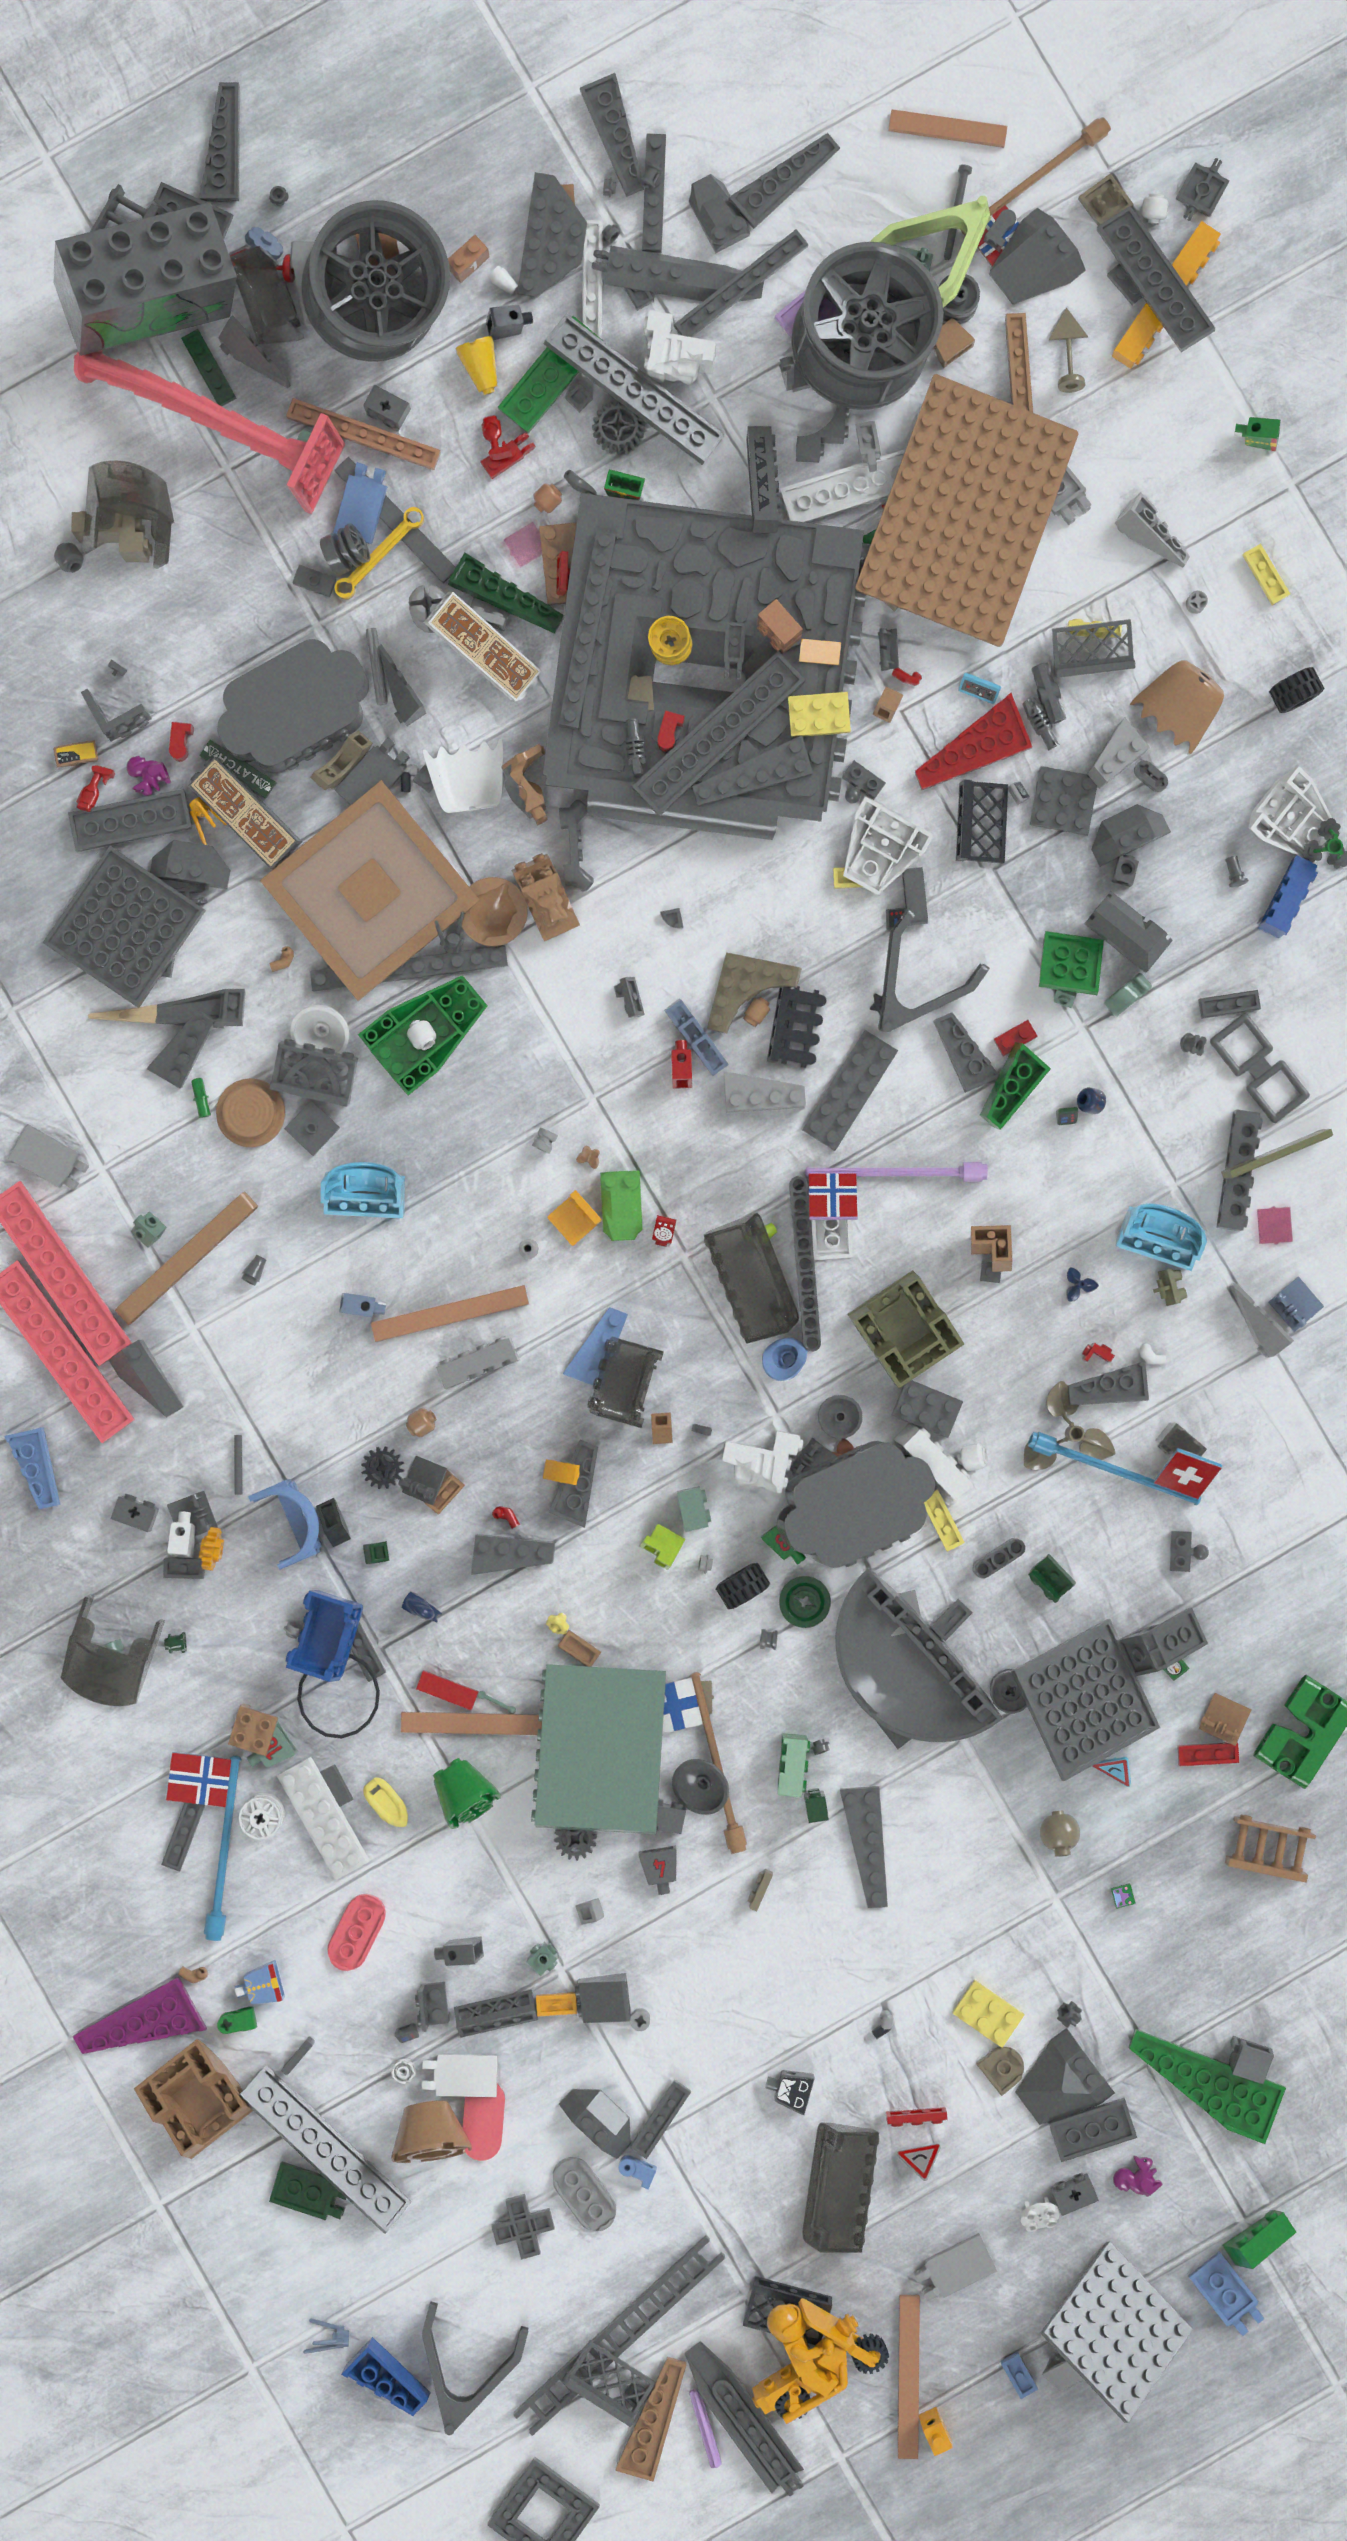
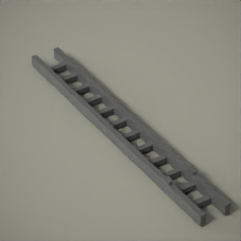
[513,2235,725,2436]

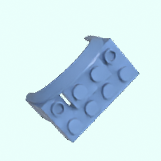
[248,1479,322,1570]

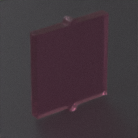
[504,522,542,568]
[1257,1206,1293,1245]

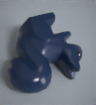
[401,1591,442,1623]

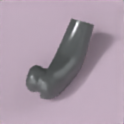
[564,470,597,495]

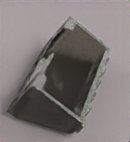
[704,1213,799,1344]
[802,2122,879,2253]

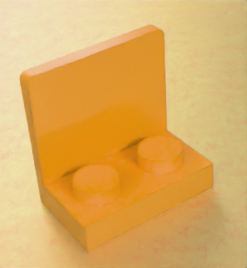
[547,1190,602,1246]

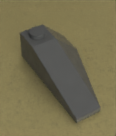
[218,315,291,388]

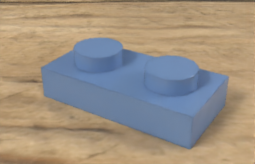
[1000,2352,1038,2399]

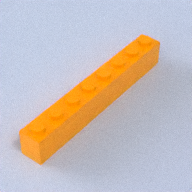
[1112,221,1221,369]

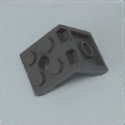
[81,689,152,742]

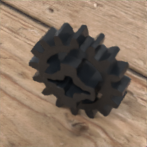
[361,1446,405,1489]

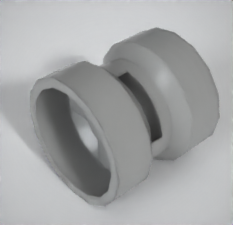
[532,1127,558,1154]

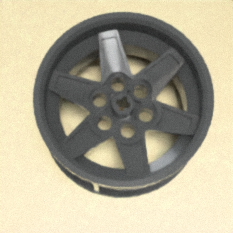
[301,200,450,362]
[791,242,943,410]

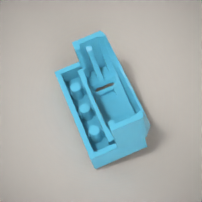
[321,1162,405,1218]
[1116,1203,1207,1271]

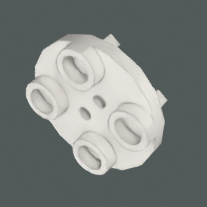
[1020,2197,1060,2232]

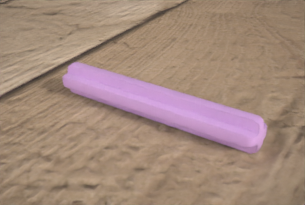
[689,2388,722,2468]

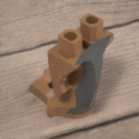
[501,744,548,826]

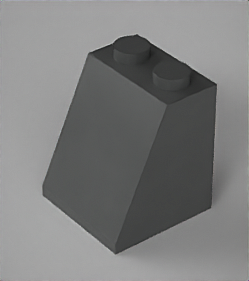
[575,1973,631,2023]

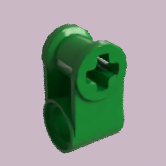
[217,2006,257,2034]

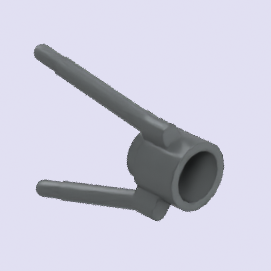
[434,911,465,953]

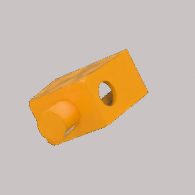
[919,2407,953,2456]

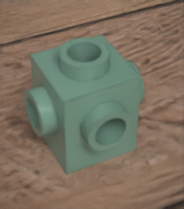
[131,1211,167,1248]
[527,1942,558,1976]

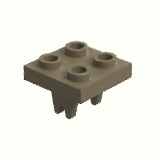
[1078,173,1134,226]

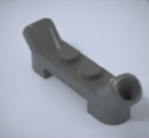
[559,800,594,892]

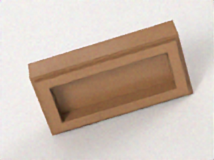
[558,1630,601,1667]

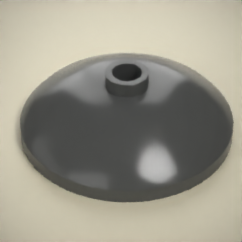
[672,1759,729,1815]

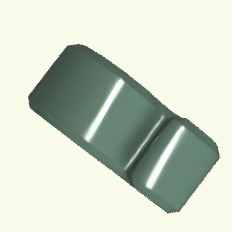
[1104,973,1152,1016]

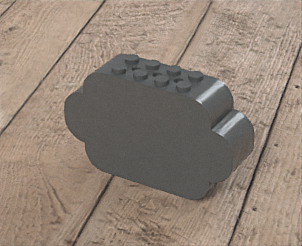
[217,639,369,773]
[777,1441,935,1568]

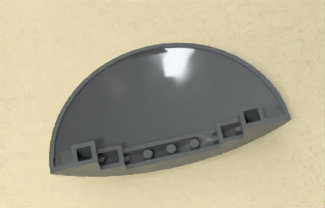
[835,1568,1003,1742]

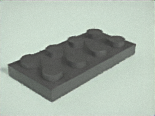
[1048,2098,1137,2162]

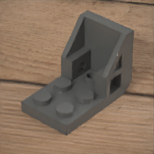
[1120,1608,1208,1676]

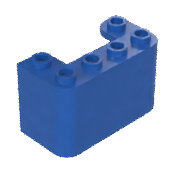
[286,1590,363,1682]

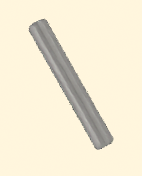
[366,628,387,705]

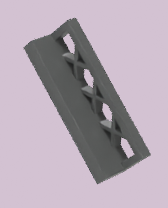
[454,1989,538,2038]

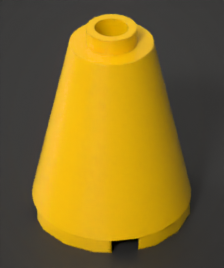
[455,336,498,395]

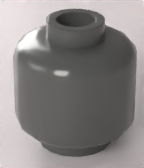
[54,543,84,573]

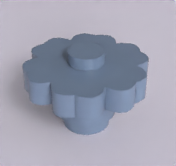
[245,227,284,264]

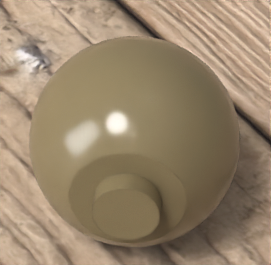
[1040,1811,1080,1857]

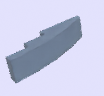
[664,999,729,1076]

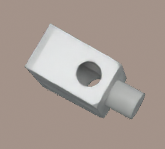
[167,1512,196,1558]

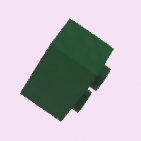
[804,1788,829,1823]

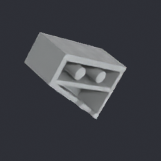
[1087,717,1150,789]

